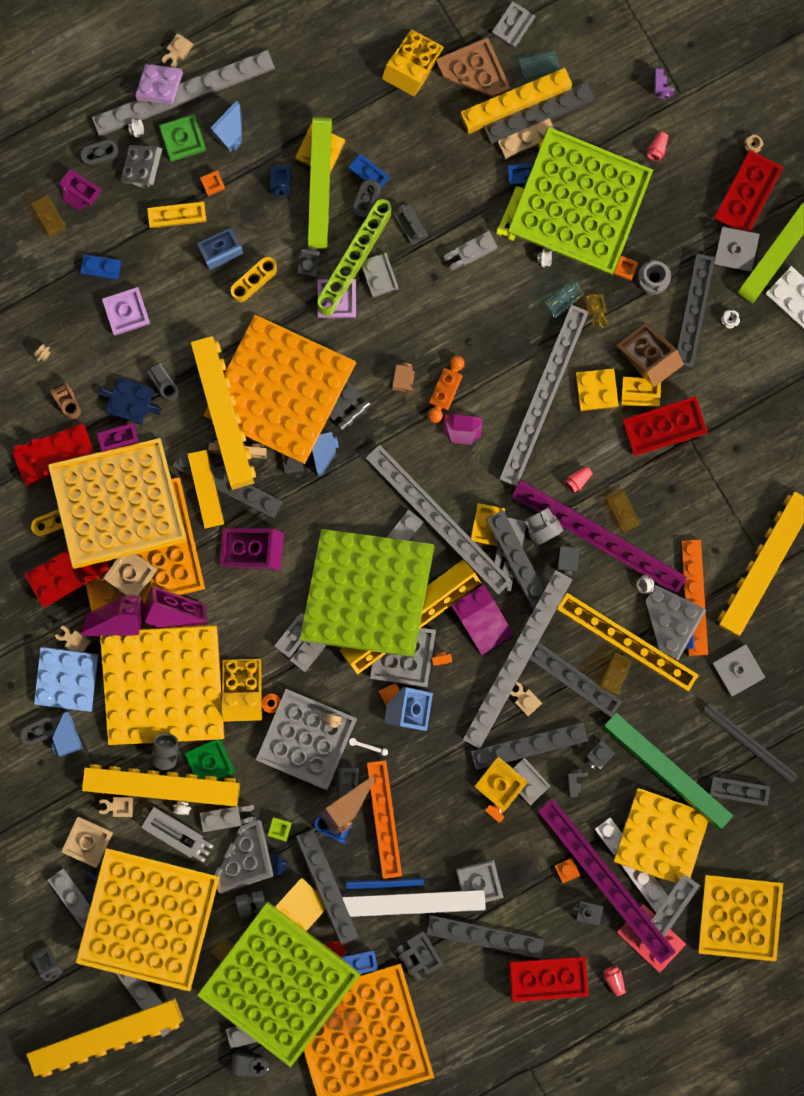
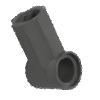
[147,363,179,402]

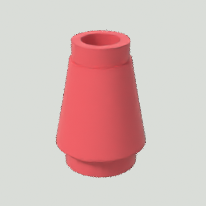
[646,132,668,161]
[564,466,593,493]
[603,966,626,996]

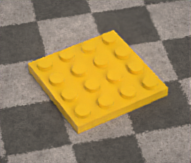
[613,788,708,884]
[698,875,783,961]

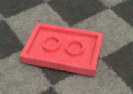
[617,904,686,973]

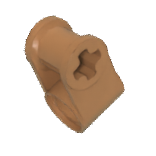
[50,381,81,419]

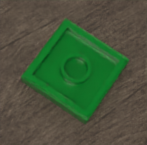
[184,739,235,781]

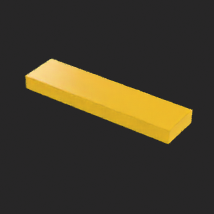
[188,449,224,528]

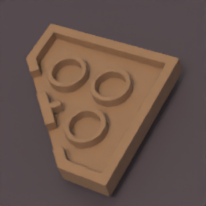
[436,38,510,97]

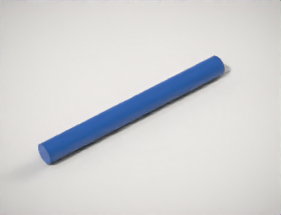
[346,878,424,889]

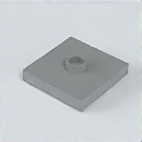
[714,226,760,272]
[712,645,765,697]
[456,860,503,902]

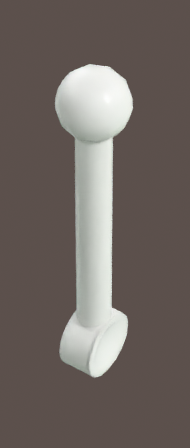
[349,738,388,756]

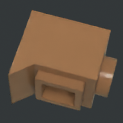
[393,363,415,394]

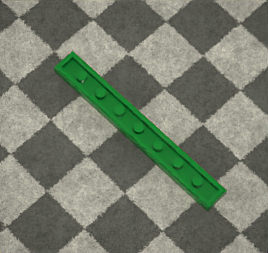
[603,713,733,831]

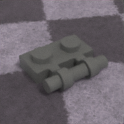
[329,381,370,430]
[395,931,444,982]

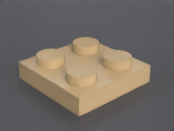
[103,554,157,596]
[62,817,114,868]

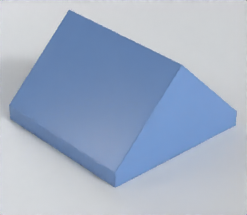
[197,228,243,270]

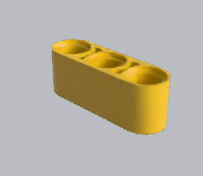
[231,257,277,302]

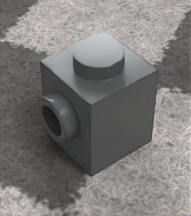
[573,901,603,925]

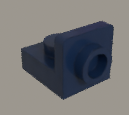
[270,166,291,196]
[269,854,287,875]

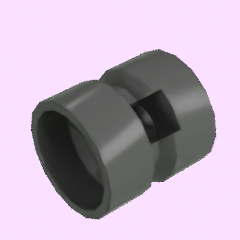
[152,733,179,770]
[236,890,266,921]

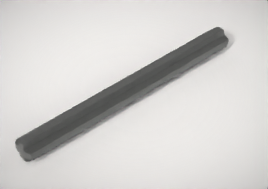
[702,704,797,783]

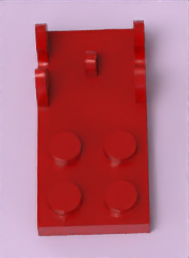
[714,150,784,232]
[623,396,708,457]
[11,423,95,486]
[24,548,110,608]
[508,957,589,1002]

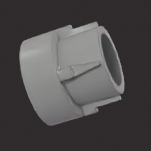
[638,260,671,295]
[525,508,564,546]

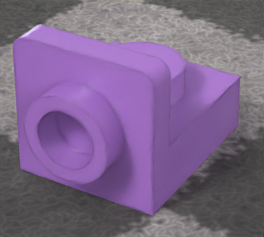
[654,69,674,99]

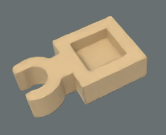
[162,33,193,68]
[55,625,92,652]
[510,682,542,716]
[99,797,133,817]

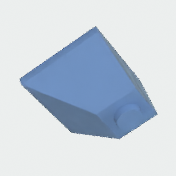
[211,101,242,153]
[384,687,433,731]

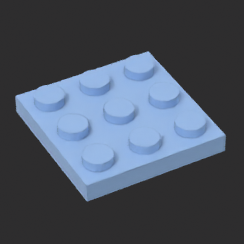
[34,647,99,712]

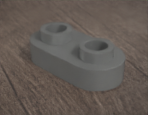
[81,140,118,166]
[354,179,380,217]
[20,718,58,745]

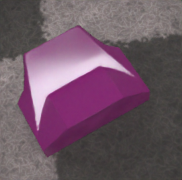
[59,169,102,211]
[443,414,483,445]
[97,423,139,452]

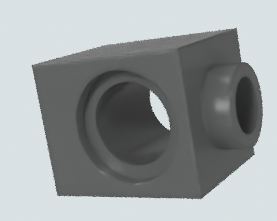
[557,546,580,576]

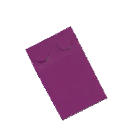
[219,528,284,571]
[451,585,514,655]
[144,586,208,628]
[81,595,144,636]

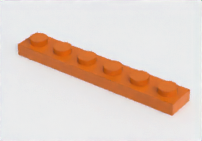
[681,540,708,656]
[367,760,402,879]

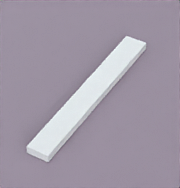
[342,890,486,917]

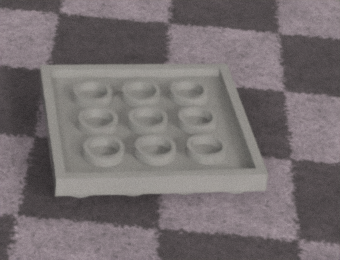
[256,689,357,790]

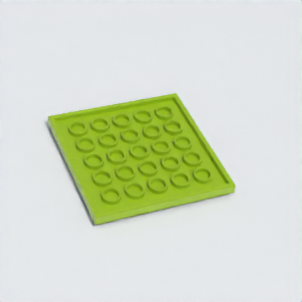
[507,127,653,275]
[300,529,434,657]
[197,902,362,1067]

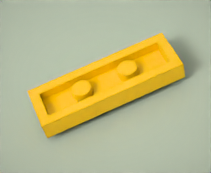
[148,202,207,228]

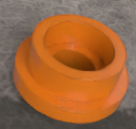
[262,694,281,713]

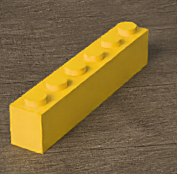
[460,68,572,134]

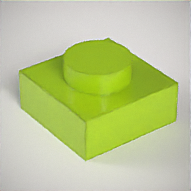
[268,817,292,841]

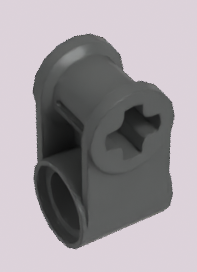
[231,1054,269,1077]

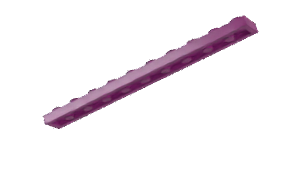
[512,480,687,594]
[538,799,676,964]

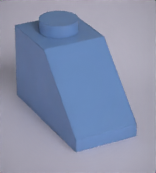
[312,432,339,476]
[51,712,83,757]

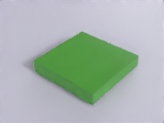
[159,114,206,162]

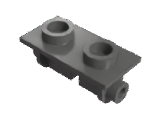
[393,204,429,246]

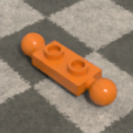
[427,356,465,423]

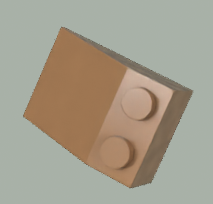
[616,323,684,387]
[320,776,375,835]

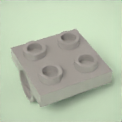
[121,145,162,188]

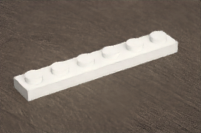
[595,818,668,913]

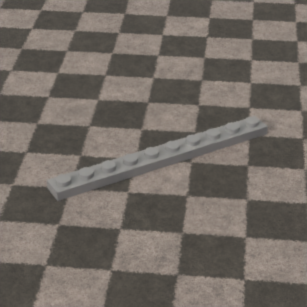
[92,50,275,136]
[499,305,589,487]
[366,445,512,595]
[290,510,424,672]
[463,571,573,749]
[47,869,172,1037]

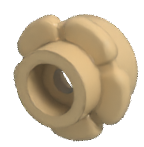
[744,135,763,153]
[34,344,51,361]
[323,713,342,728]

